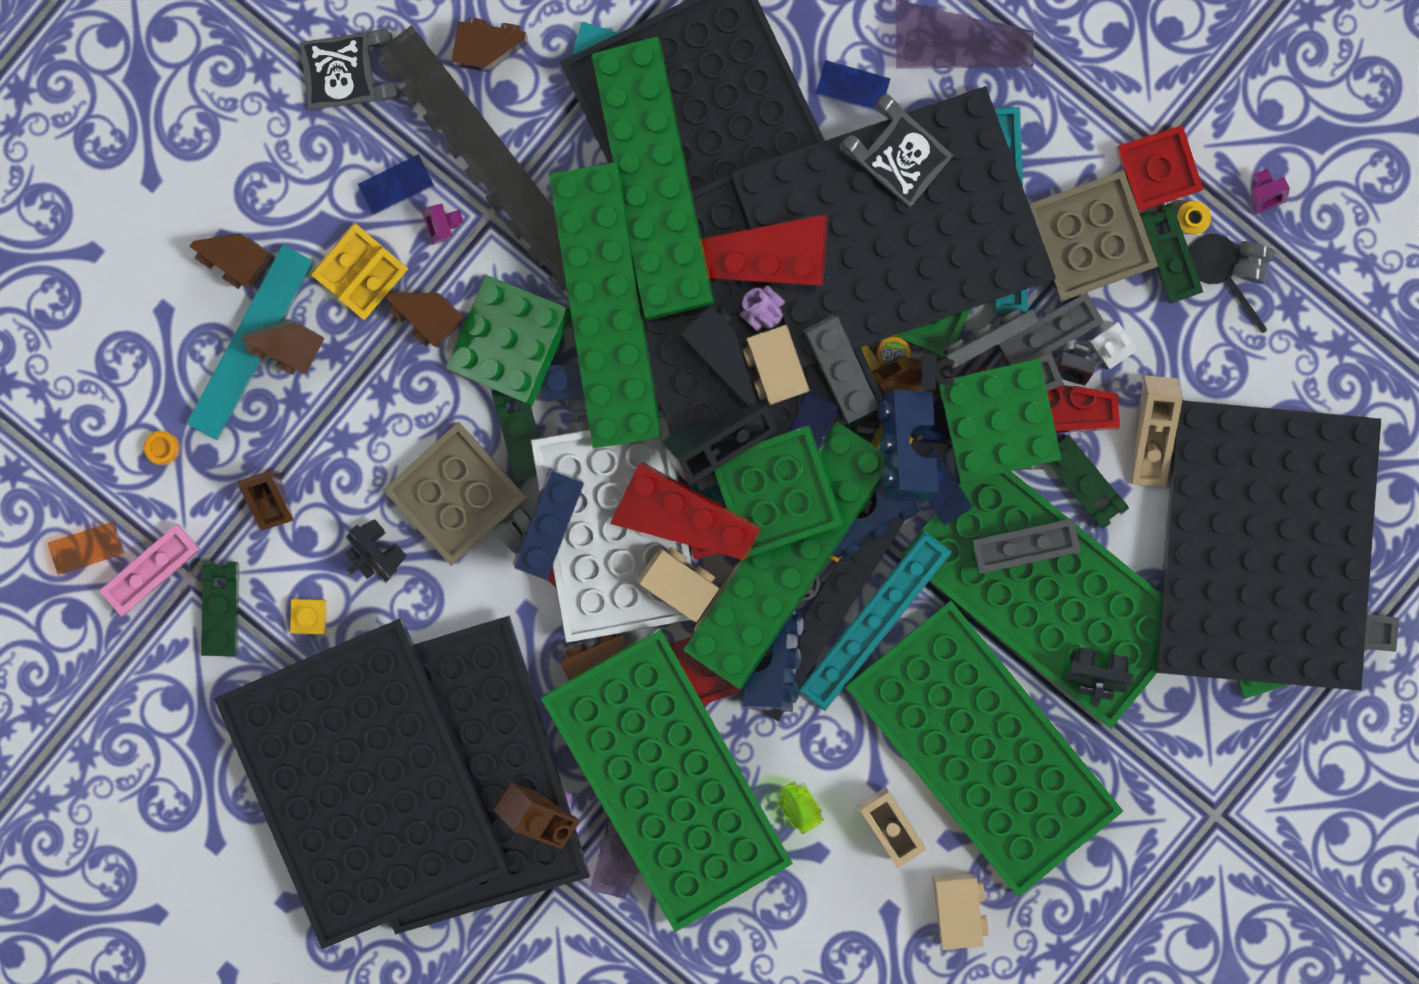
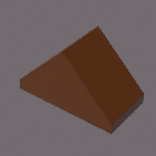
[238,470,294,531]

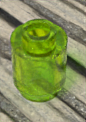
[776,781,824,834]

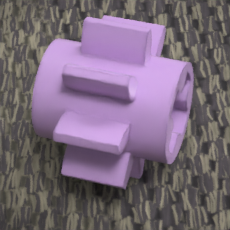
[740,286,785,331]

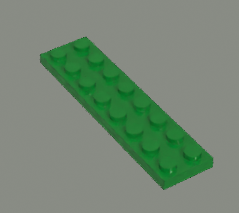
[591,37,715,320]
[549,162,662,449]
[684,422,884,689]

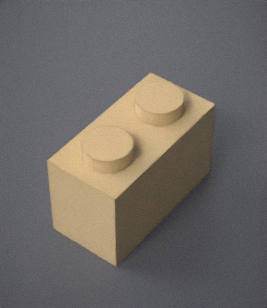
[742,325,809,406]
[636,546,719,622]
[858,787,926,868]
[933,873,988,950]

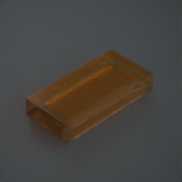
[47,522,125,575]

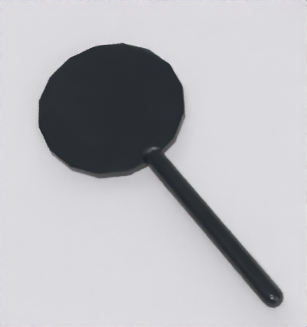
[1189,234,1267,333]

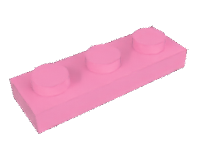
[100,524,201,617]

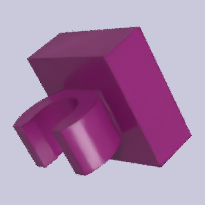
[1250,169,1290,215]
[422,203,464,245]

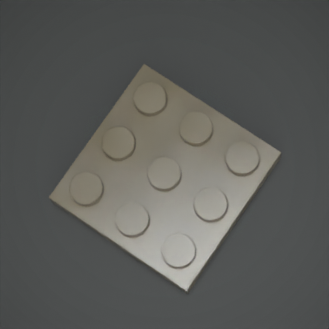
[1029,170,1158,302]
[383,422,528,566]

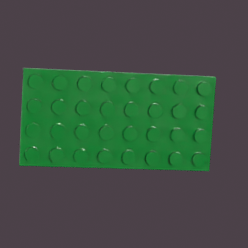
[899,471,1161,729]
[845,600,1124,897]
[540,628,793,932]

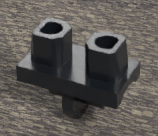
[345,519,406,583]
[1064,647,1133,707]

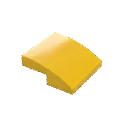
[310,222,408,320]

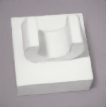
[1089,322,1138,370]

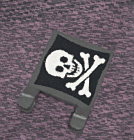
[300,29,400,111]
[840,94,953,208]

